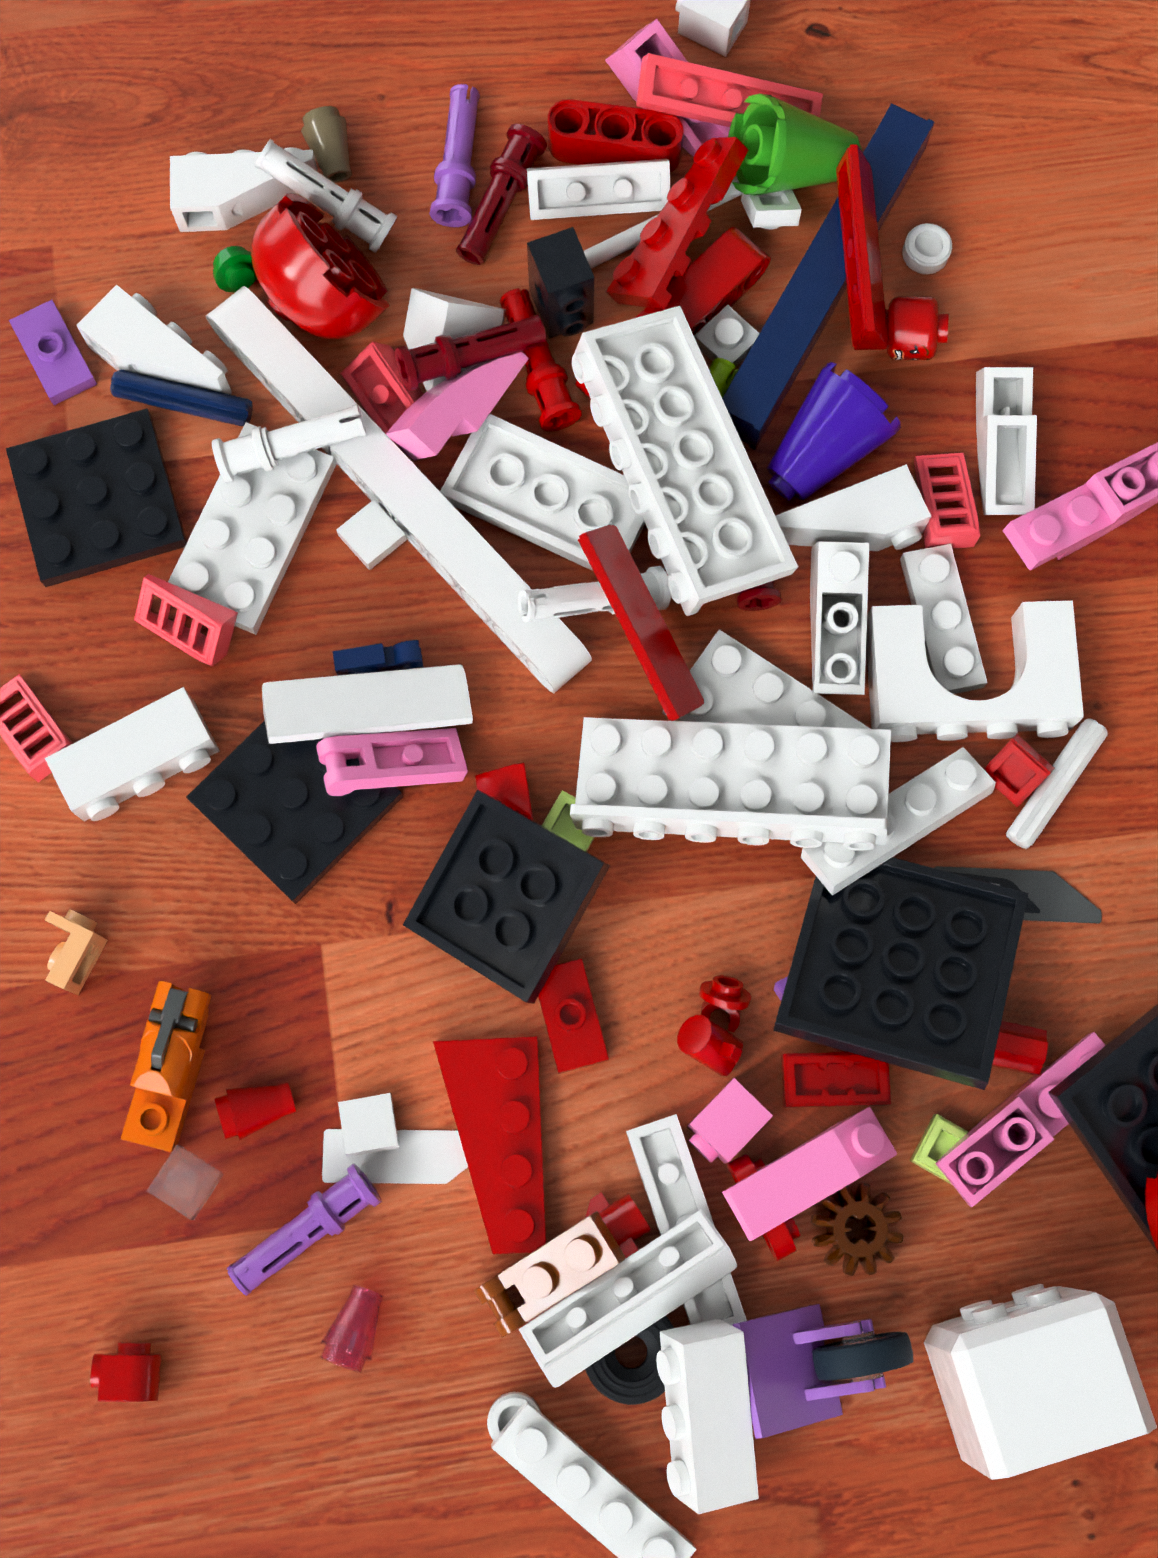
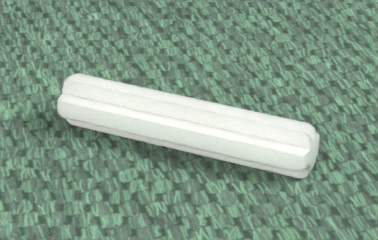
[1006,718,1108,849]

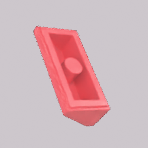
[340,341,423,446]

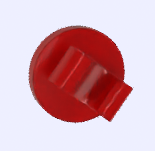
[699,975,751,1032]

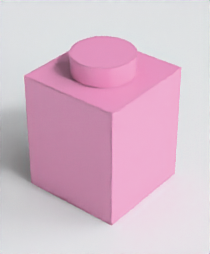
[687,1078,773,1164]

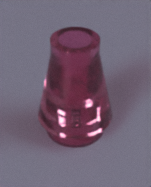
[320,1285,383,1373]

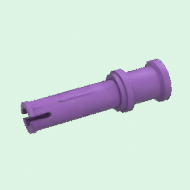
[429,84,480,227]
[227,1163,382,1296]

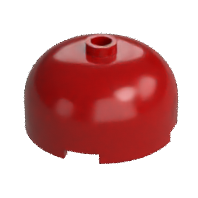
[251,193,390,339]

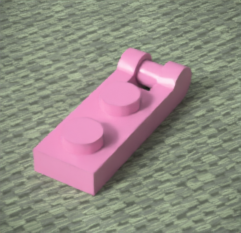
[316,728,468,796]

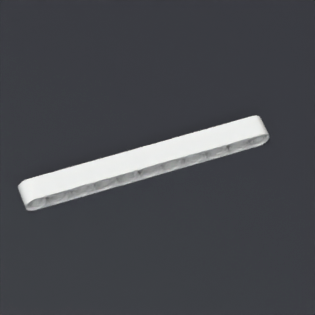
[206,286,592,693]

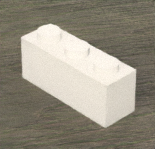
[45,687,220,821]
[656,1319,759,1514]

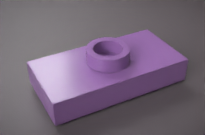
[9,300,97,405]

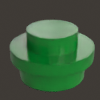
[213,246,257,292]

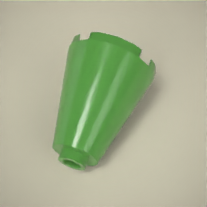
[728,93,862,195]

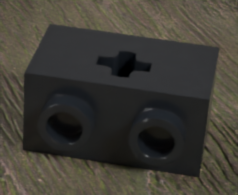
[527,227,595,339]

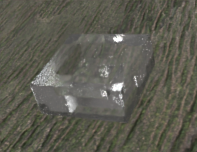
[147,1145,224,1220]

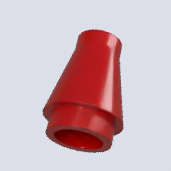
[214,1082,296,1140]

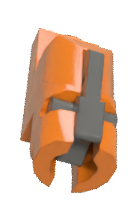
[121,981,212,1153]

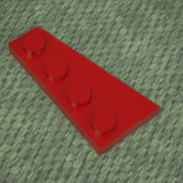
[606,137,749,310]
[433,1036,546,1254]

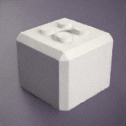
[924,1284,1157,1480]

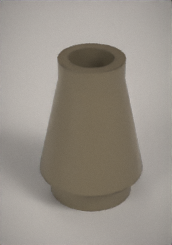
[301,106,352,183]

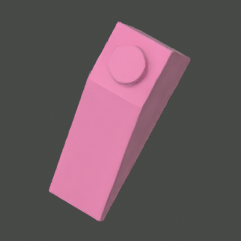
[605,19,730,157]
[722,1107,897,1241]

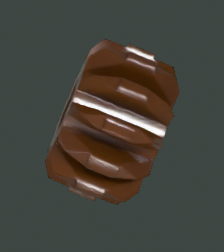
[811,1183,903,1276]

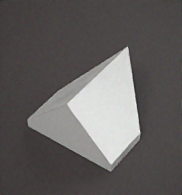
[403,288,506,391]

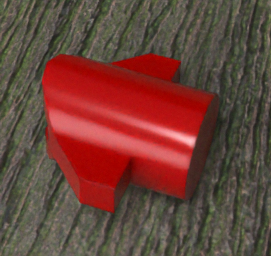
[677,1015,743,1076]
[585,1192,651,1258]

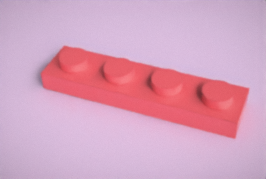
[636,53,823,127]

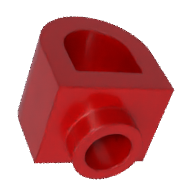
[90,1342,162,1402]

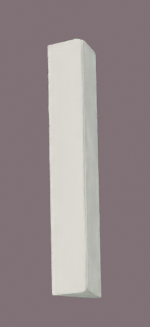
[262,664,473,744]
[519,1209,737,1388]

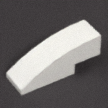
[976,367,1037,515]

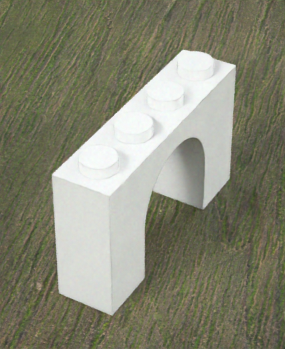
[866,600,1084,742]

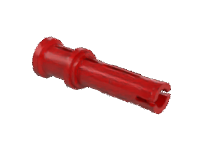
[500,288,582,432]

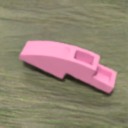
[1002,442,1158,571]
[935,1032,1106,1207]

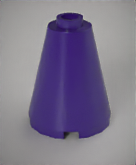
[767,362,901,501]

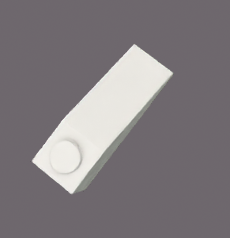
[776,464,931,551]

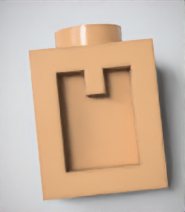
[45,909,108,995]

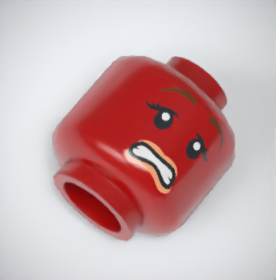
[885,296,949,360]

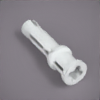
[254,139,397,253]
[212,404,367,483]
[518,566,671,623]

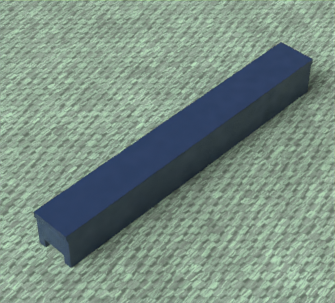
[722,103,935,450]

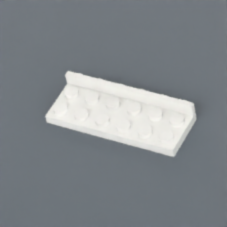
[572,306,798,616]
[570,717,891,851]

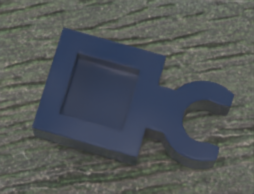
[332,640,424,676]

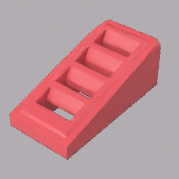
[914,452,980,549]
[134,574,238,667]
[0,674,73,782]

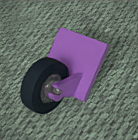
[733,1304,913,1439]

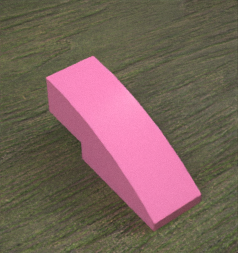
[386,352,529,460]

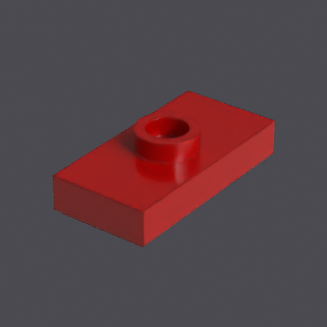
[538,958,609,1074]
[781,1052,891,1108]

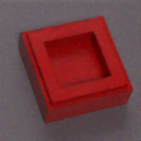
[984,734,1055,807]

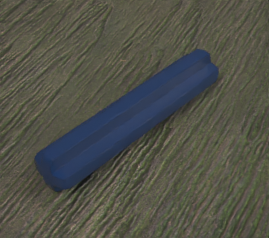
[110,370,253,427]

